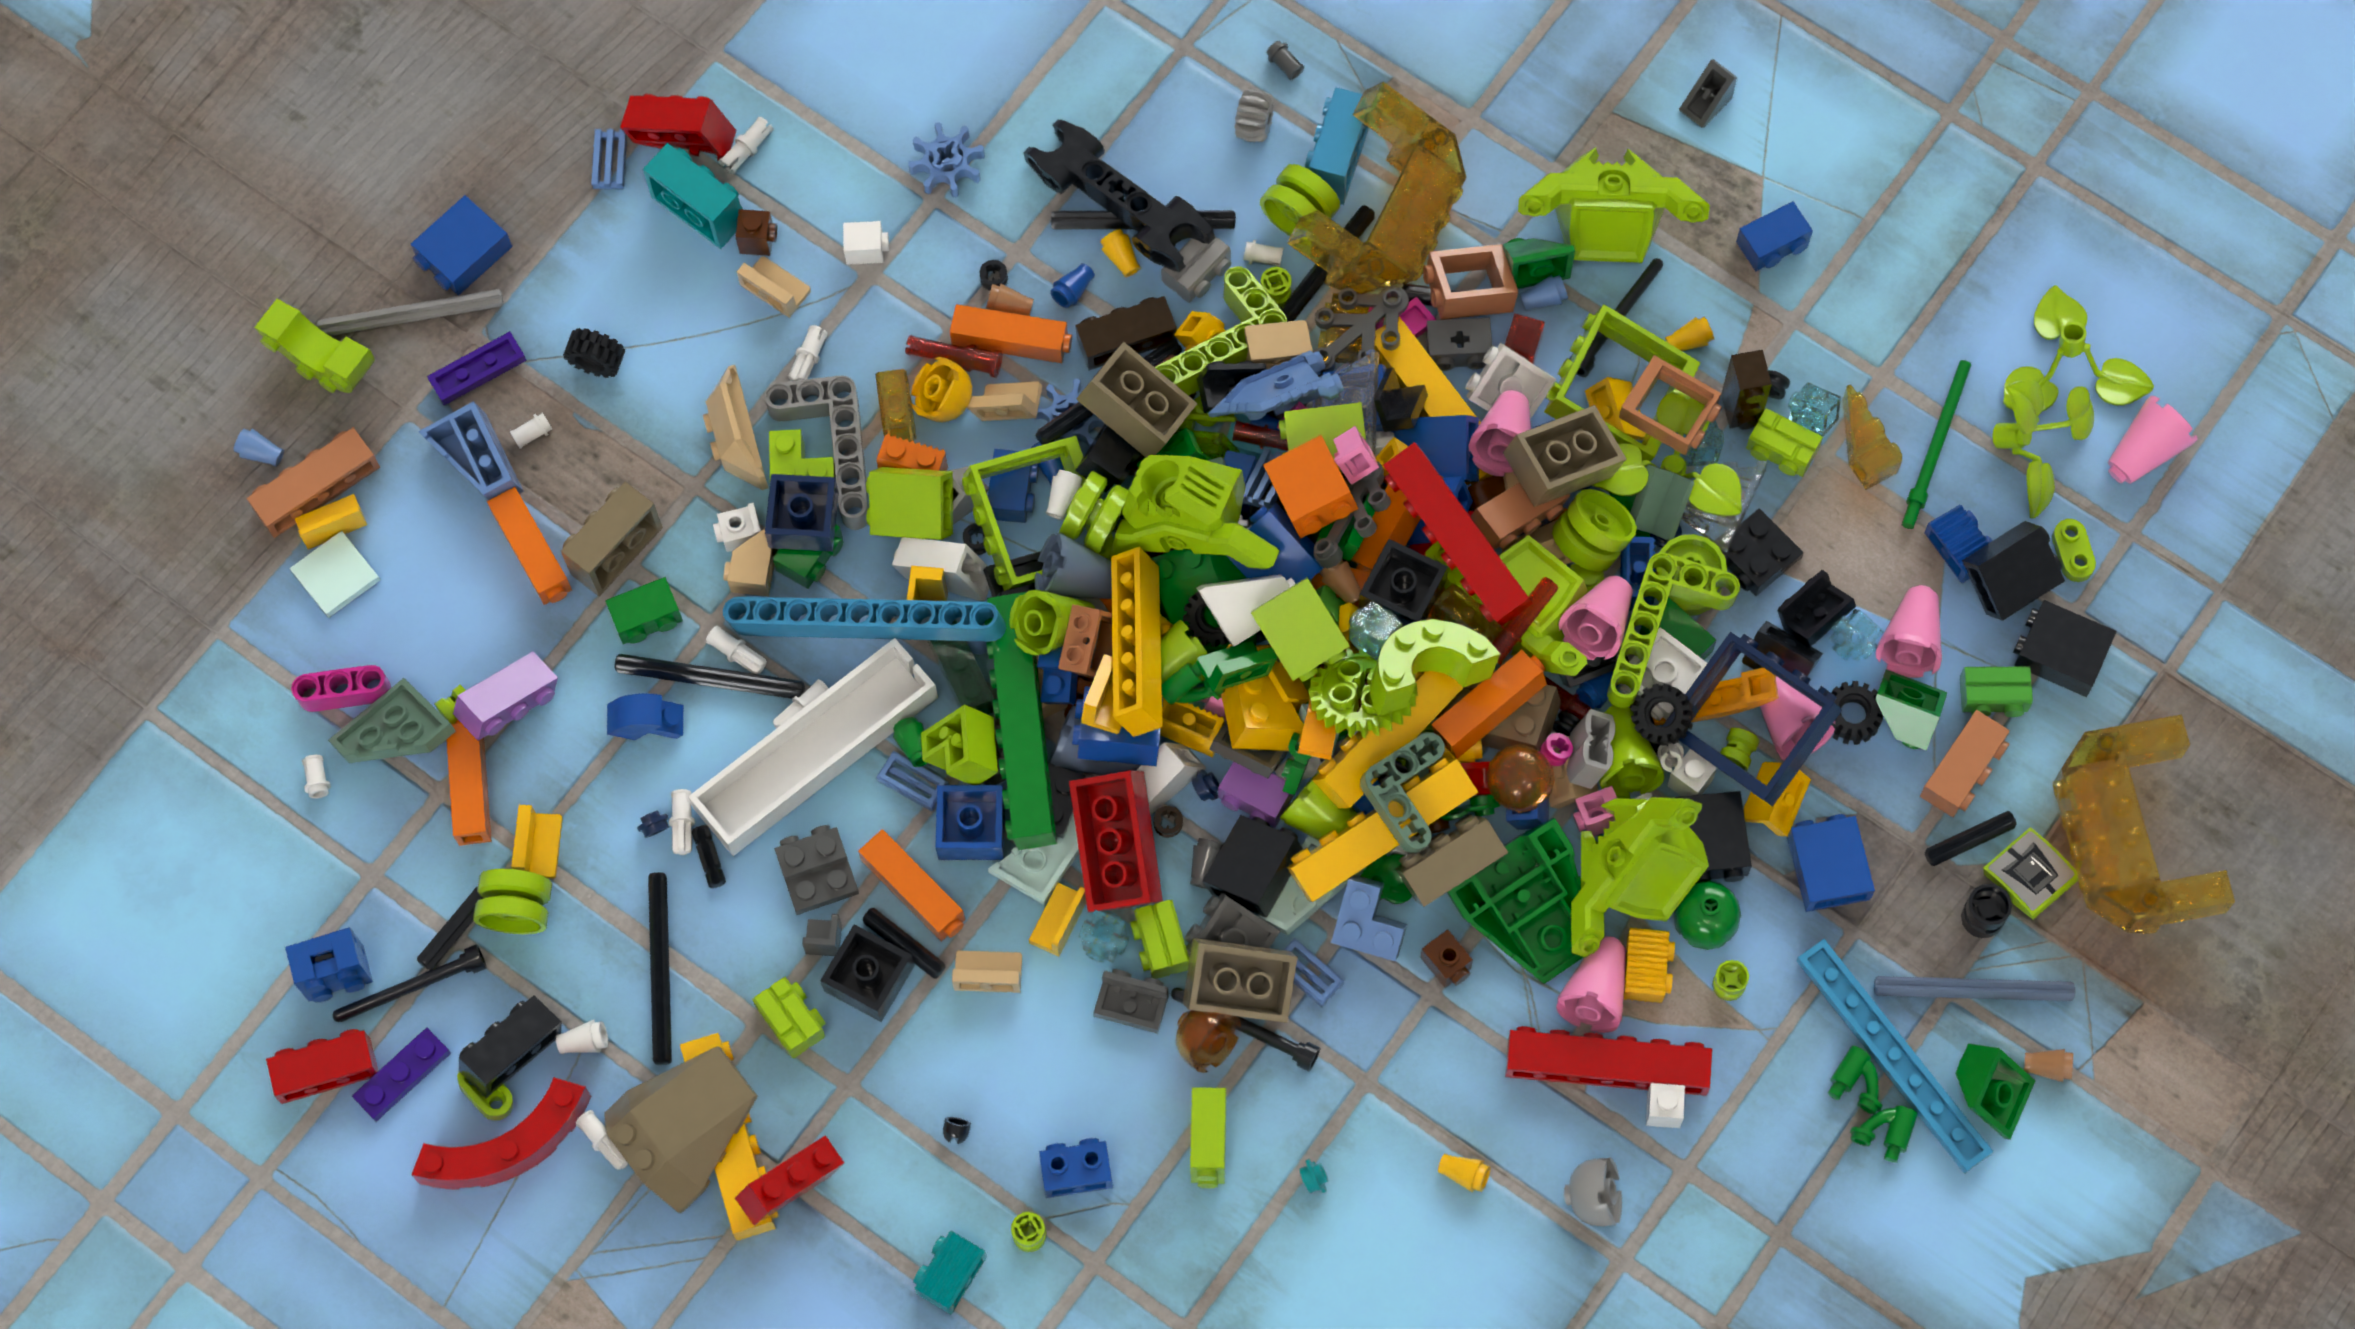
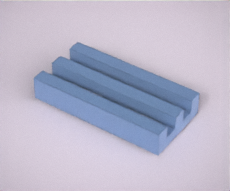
[591,129,627,189]
[1243,449,1282,509]
[876,751,949,812]
[1284,938,1344,1007]

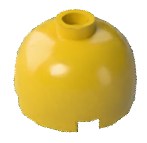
[911,357,972,423]

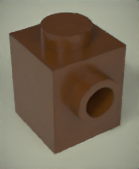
[735,209,778,256]
[1420,929,1473,988]

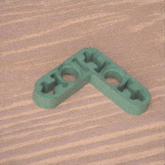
[1360,732,1445,854]

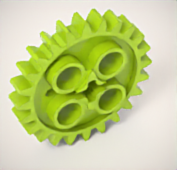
[1309,646,1417,738]

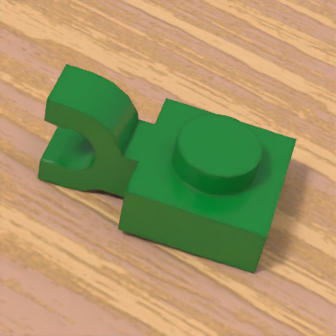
[1281,732,1312,796]

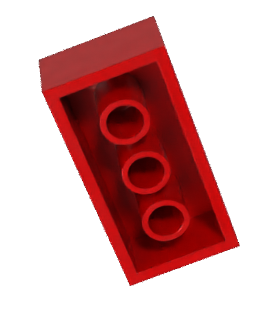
[1069,770,1163,913]

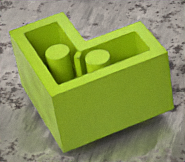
[769,429,836,478]
[921,704,998,785]

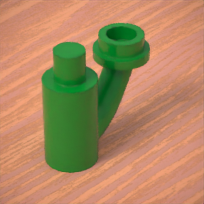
[1162,662,1225,705]
[1827,1046,1883,1115]
[1850,1105,1918,1163]

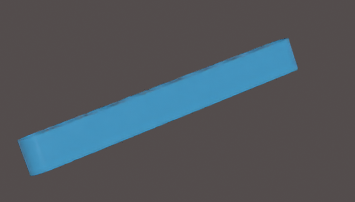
[723,597,1006,642]

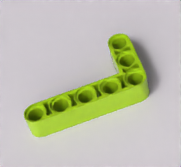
[1155,266,1287,396]
[1607,552,1740,708]

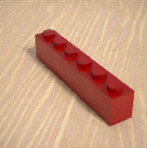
[1383,442,1533,627]
[1505,1026,1712,1096]

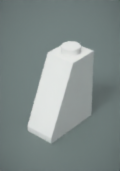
[892,537,989,602]
[1197,574,1295,647]
[1136,742,1206,815]

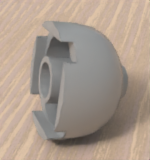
[1564,1158,1622,1226]

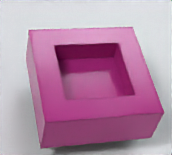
[1399,297,1436,338]

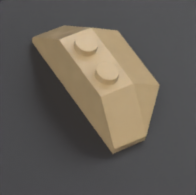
[703,364,769,490]

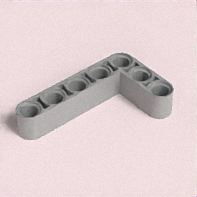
[764,376,869,530]

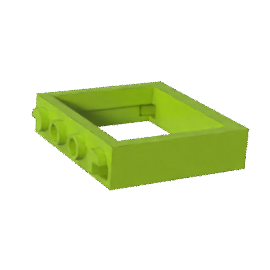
[1544,304,1701,467]
[962,436,1114,591]

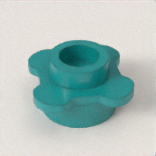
[1300,1159,1328,1193]

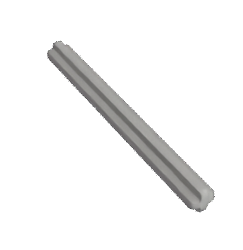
[317,289,503,336]

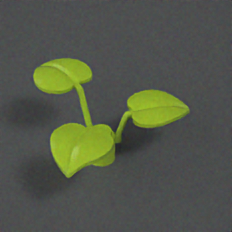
[2003,285,2154,411]
[1992,380,2094,518]
[1592,389,1742,516]

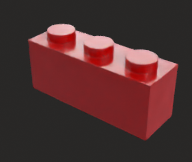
[266,1029,378,1104]
[735,1135,845,1226]

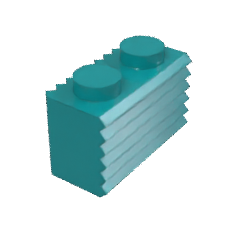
[913,1230,987,1314]

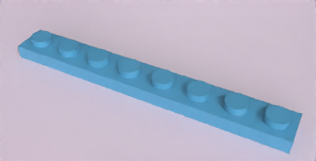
[1796,939,1993,1174]

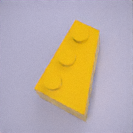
[1221,644,1304,751]

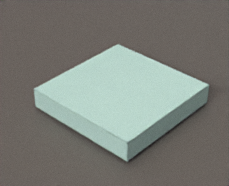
[290,531,380,618]

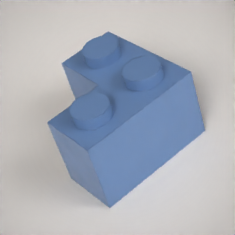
[1331,875,1407,961]

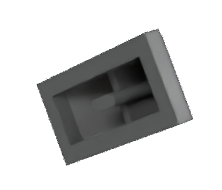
[1679,59,1737,128]

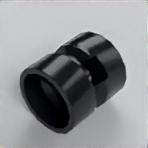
[1961,884,2012,938]

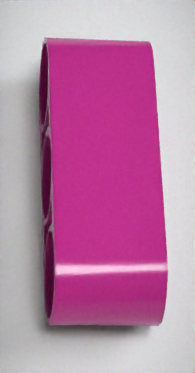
[291,665,391,712]

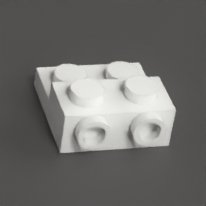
[1465,343,1557,419]
[1620,627,1707,721]

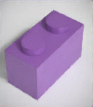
[1218,762,1294,828]

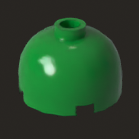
[1673,881,1741,950]

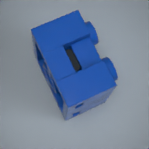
[285,927,373,1003]

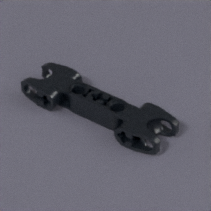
[1023,119,1215,272]

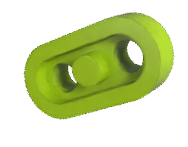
[2052,519,2096,582]
[457,1071,513,1121]

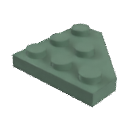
[328,678,456,763]

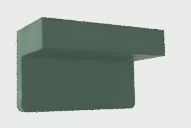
[1630,464,1694,541]

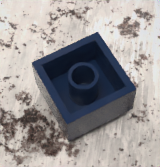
[765,474,839,552]

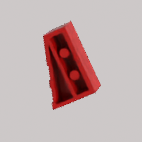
[620,94,737,161]

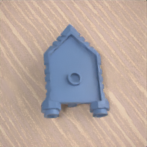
[1208,350,1344,420]

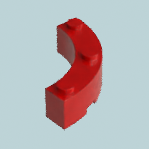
[411,1077,591,1190]

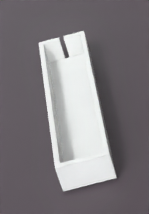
[688,638,938,856]

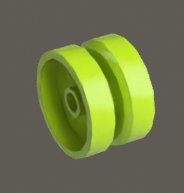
[1260,164,1340,243]
[1059,471,1129,554]
[1552,489,1637,572]
[1655,534,1727,616]
[473,869,552,935]

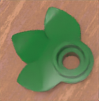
[1441,794,1501,821]
[1360,854,1413,904]

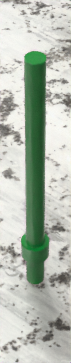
[1901,360,1972,529]

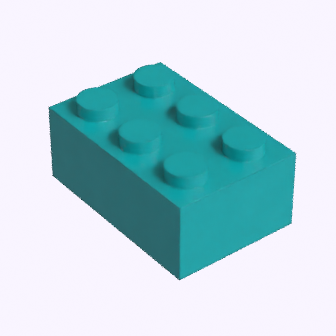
[643,143,743,249]

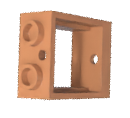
[1423,244,1519,320]
[1619,355,1722,456]
[1058,604,1113,679]

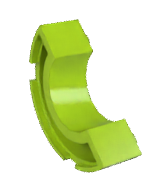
[254,298,375,393]
[1370,619,1500,716]

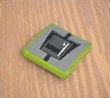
[1983,827,2081,920]

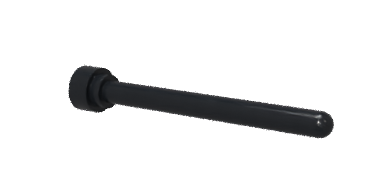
[1569,258,1663,377]
[332,944,487,1022]
[1171,987,1321,1072]

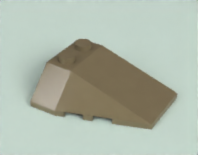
[604,1046,758,1213]

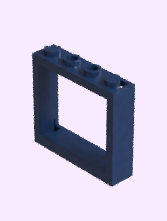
[1662,631,1842,807]

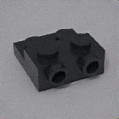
[1714,508,1804,596]

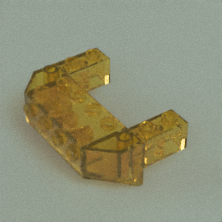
[1287,82,1467,294]
[2053,714,2235,934]

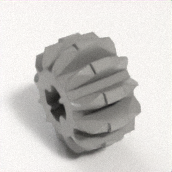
[1234,90,1274,142]

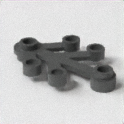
[1313,286,1409,376]
[1314,461,1391,568]

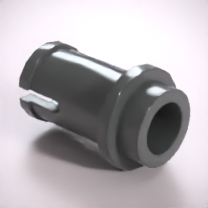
[1266,41,1304,80]

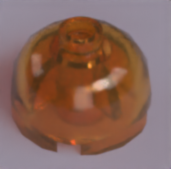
[1486,744,1555,813]
[1175,1010,1241,1073]

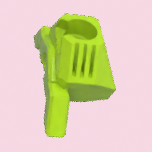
[1518,147,1710,263]
[1109,455,1279,569]
[1425,535,1588,676]
[1571,797,1709,957]

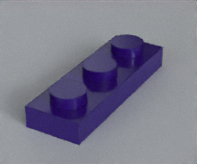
[427,331,527,406]
[352,1027,451,1122]

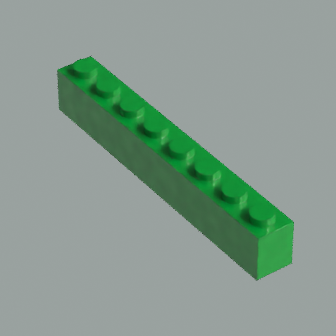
[984,592,1057,850]

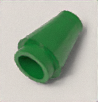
[893,717,927,767]

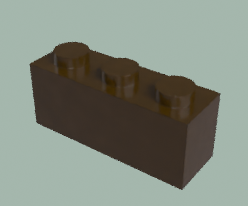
[1075,296,1178,370]
[1721,350,1772,429]

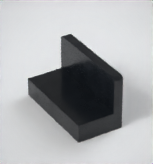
[1373,368,1428,432]
[1742,621,1823,677]

